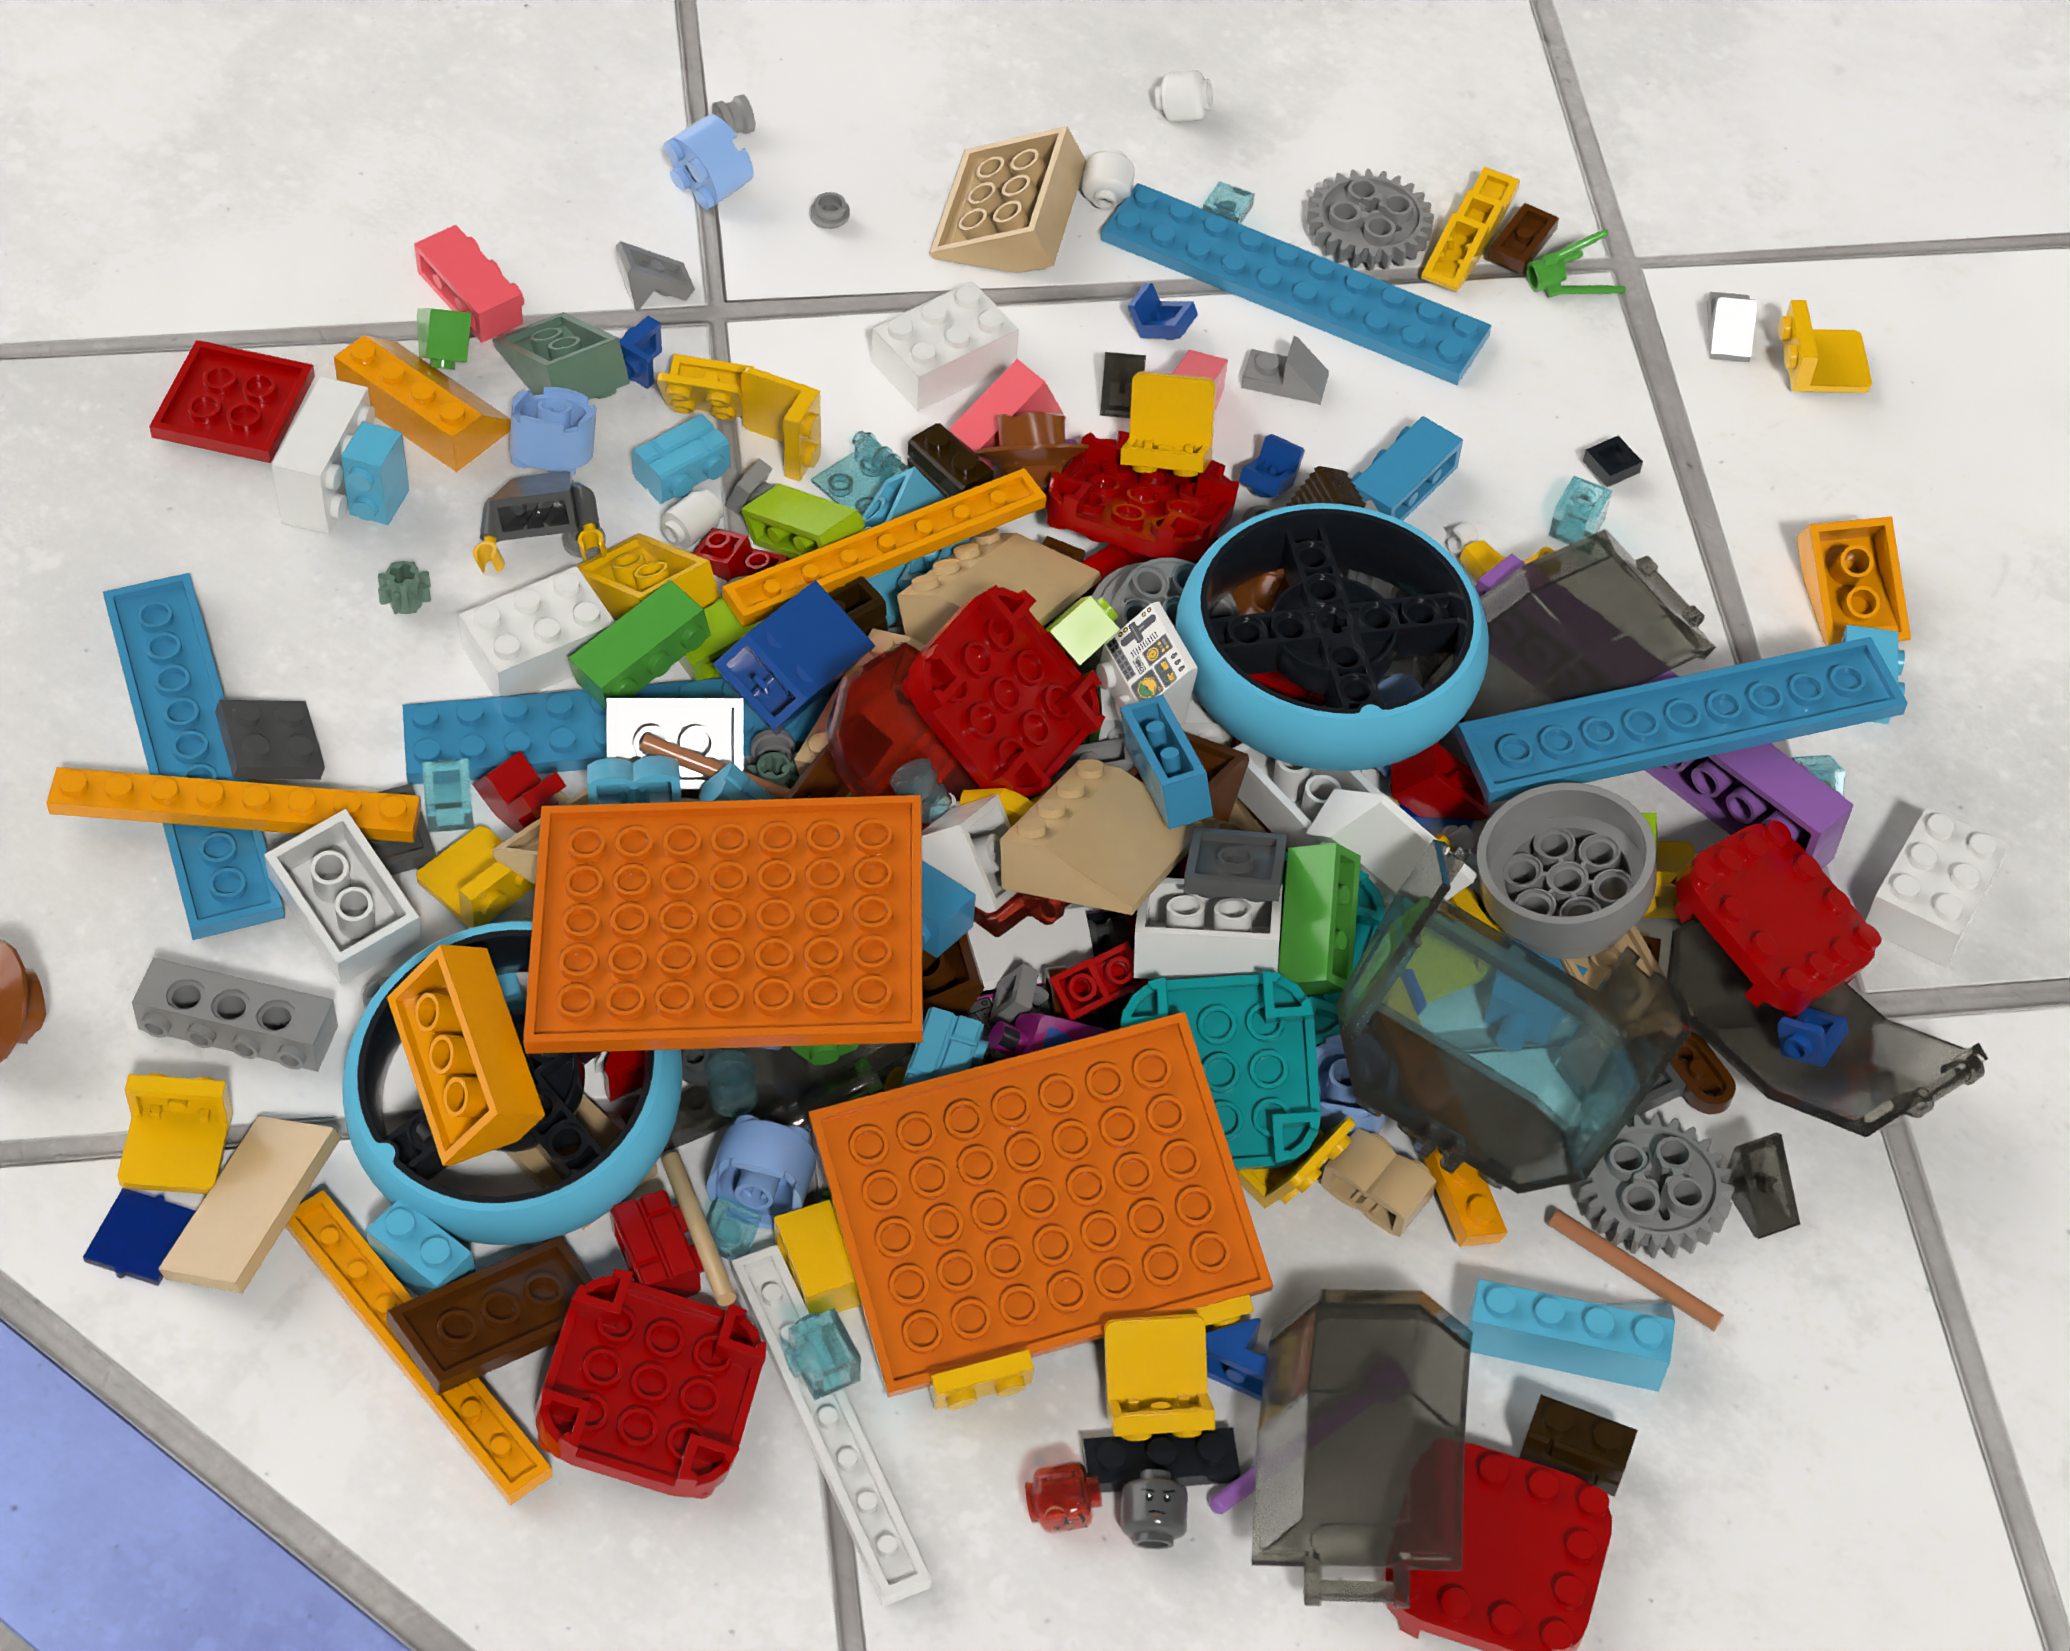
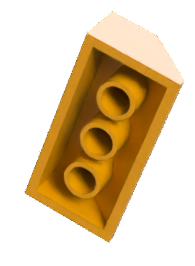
[334,335,511,472]
[387,944,545,1166]

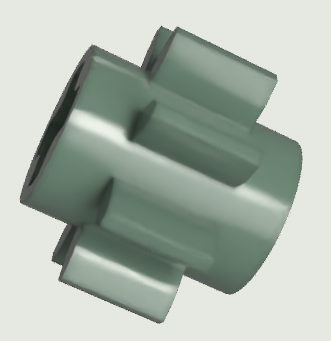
[378,561,431,614]
[747,751,800,789]

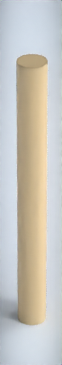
[662,1152,736,1306]

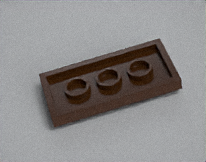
[386,1236,593,1395]

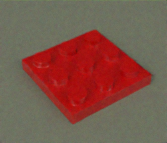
[149,340,315,463]

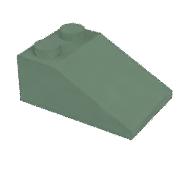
[492,312,630,400]

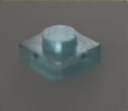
[1203,181,1255,224]
[706,1197,762,1261]

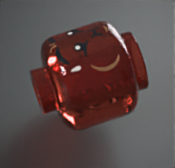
[1025,1461,1103,1533]

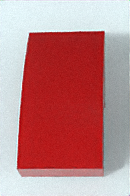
[693,528,789,582]
[1048,941,1148,1021]

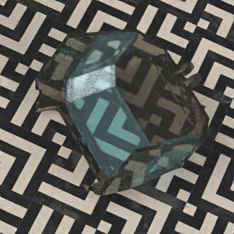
[1336,839,1691,1194]

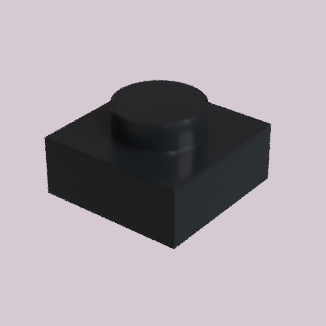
[1583,435,1643,487]

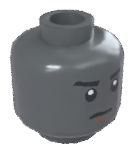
[1121,1469,1188,1549]

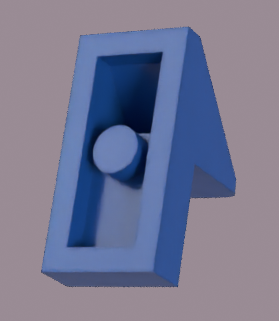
[1206,1318,1291,1409]

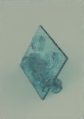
[811,431,913,517]

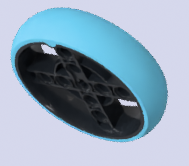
[1176,503,1489,771]
[342,921,683,1245]

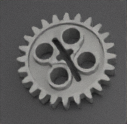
[1306,169,1434,270]
[1575,1114,1734,1258]

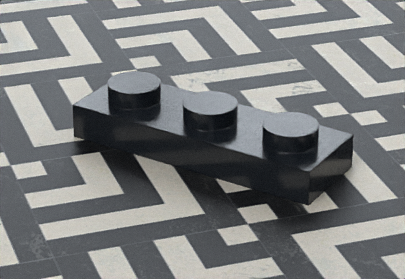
[1082,1427,1240,1494]

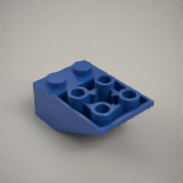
[713,580,876,736]

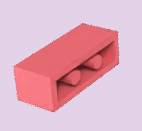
[414,225,524,343]

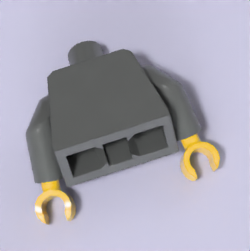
[473,471,607,573]

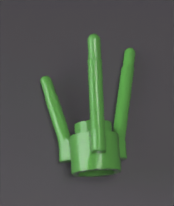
[1526,229,1626,298]

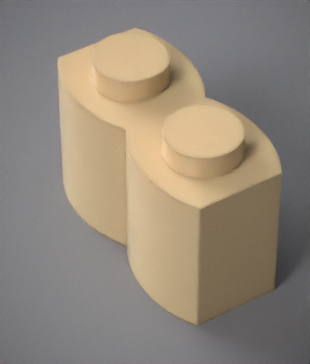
[1320,1128,1437,1237]

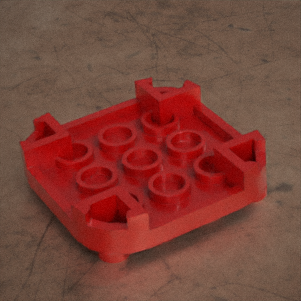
[1045,430,1240,562]
[902,585,1105,799]
[1671,820,1882,1018]
[535,1269,767,1499]
[1380,1439,1612,1651]

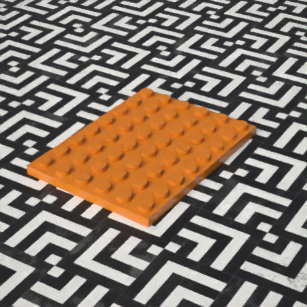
[523,795,923,1054]
[808,1012,1273,1398]

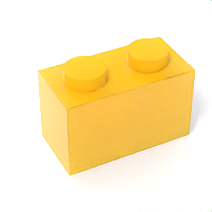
[774,1200,861,1321]

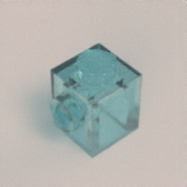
[1548,476,1613,551]
[784,1308,861,1401]

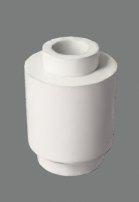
[661,489,724,549]

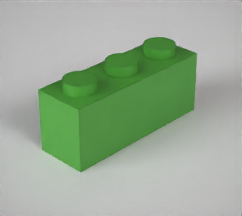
[568,580,711,710]
[1278,843,1361,996]

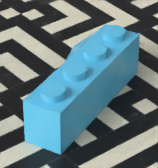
[862,467,946,627]
[1463,1279,1675,1392]

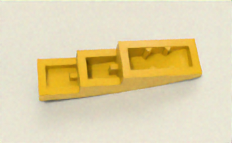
[1421,167,1520,292]

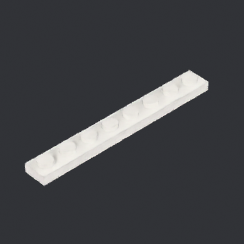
[731,1245,932,1607]

